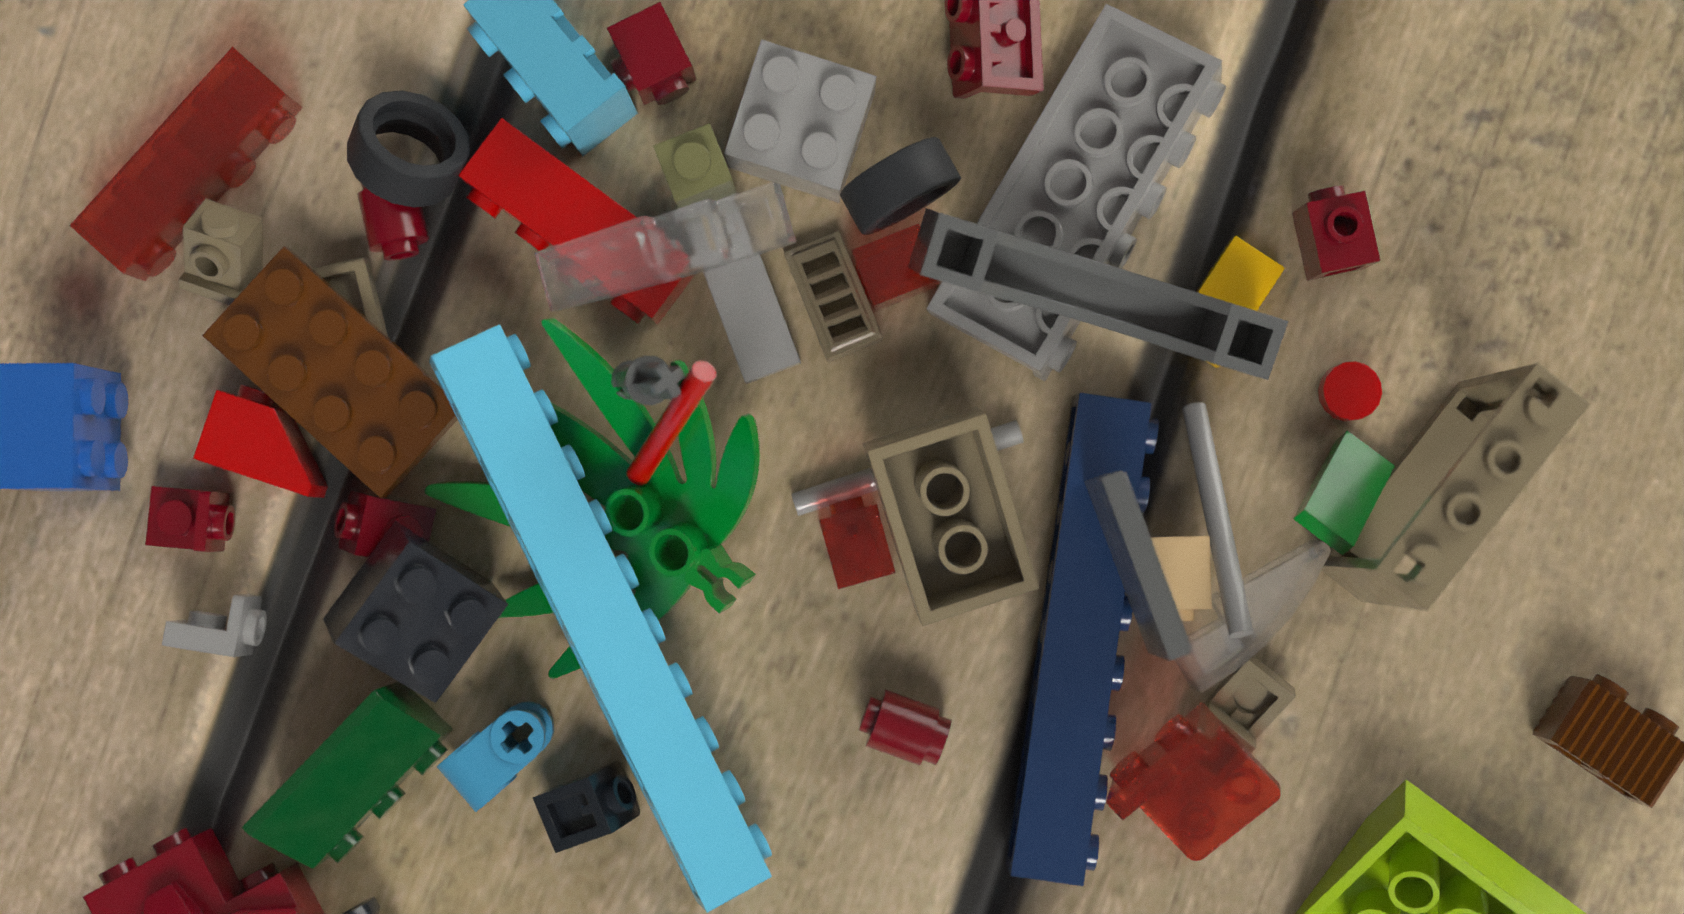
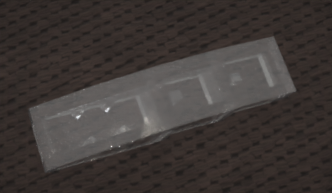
[534,182,797,312]

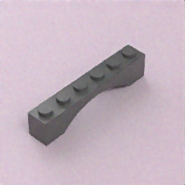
[908,208,1289,380]

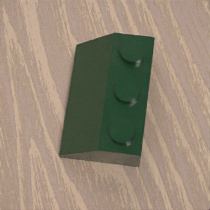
[241,681,453,869]

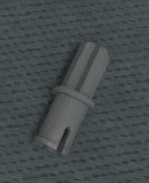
[611,355,685,405]

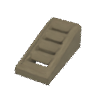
[784,231,883,363]

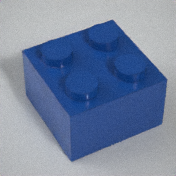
[0,363,128,491]

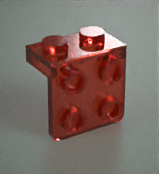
[1106,702,1281,861]

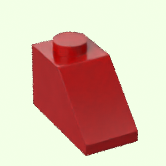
[193,384,328,498]

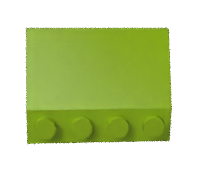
[1295,779,1586,914]

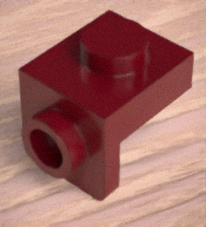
[334,491,436,557]

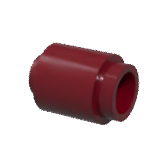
[357,183,429,261]
[858,689,952,766]

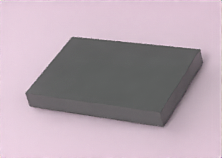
[1084,470,1192,661]

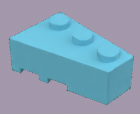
[463,0,638,156]

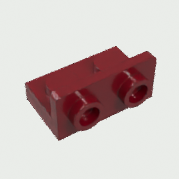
[945,0,1044,99]

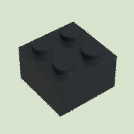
[323,520,508,703]

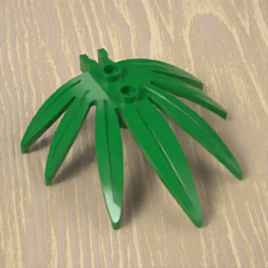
[424,318,760,679]

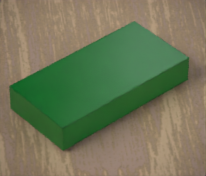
[1293,430,1395,555]

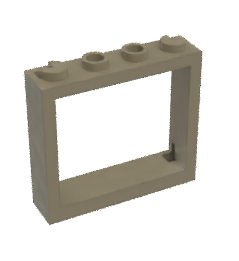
[1315,363,1590,611]

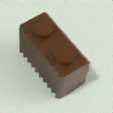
[1532,674,1684,808]

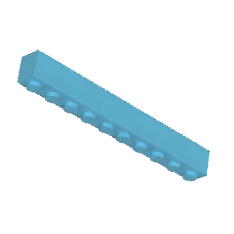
[429,324,772,913]

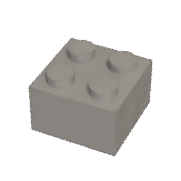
[724,39,877,203]

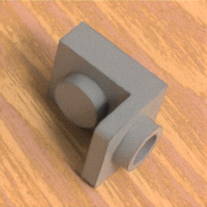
[162,594,267,657]

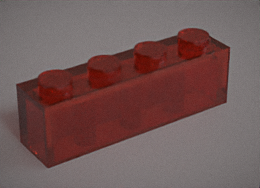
[69,46,303,281]

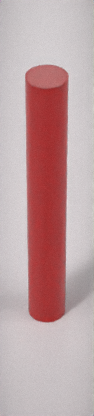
[627,361,716,485]

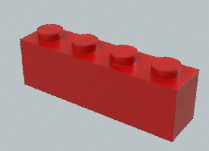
[458,118,700,325]

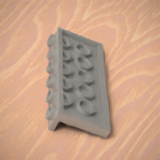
[926,4,1226,381]

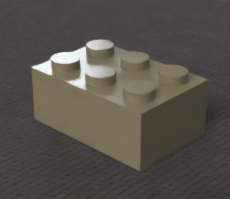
[862,406,1040,626]

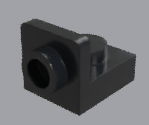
[533,761,640,853]

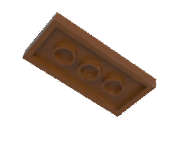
[202,246,457,498]

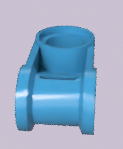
[436,701,554,812]

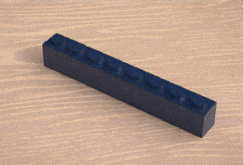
[1005,393,1158,887]

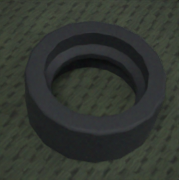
[347,90,470,207]
[840,137,961,235]

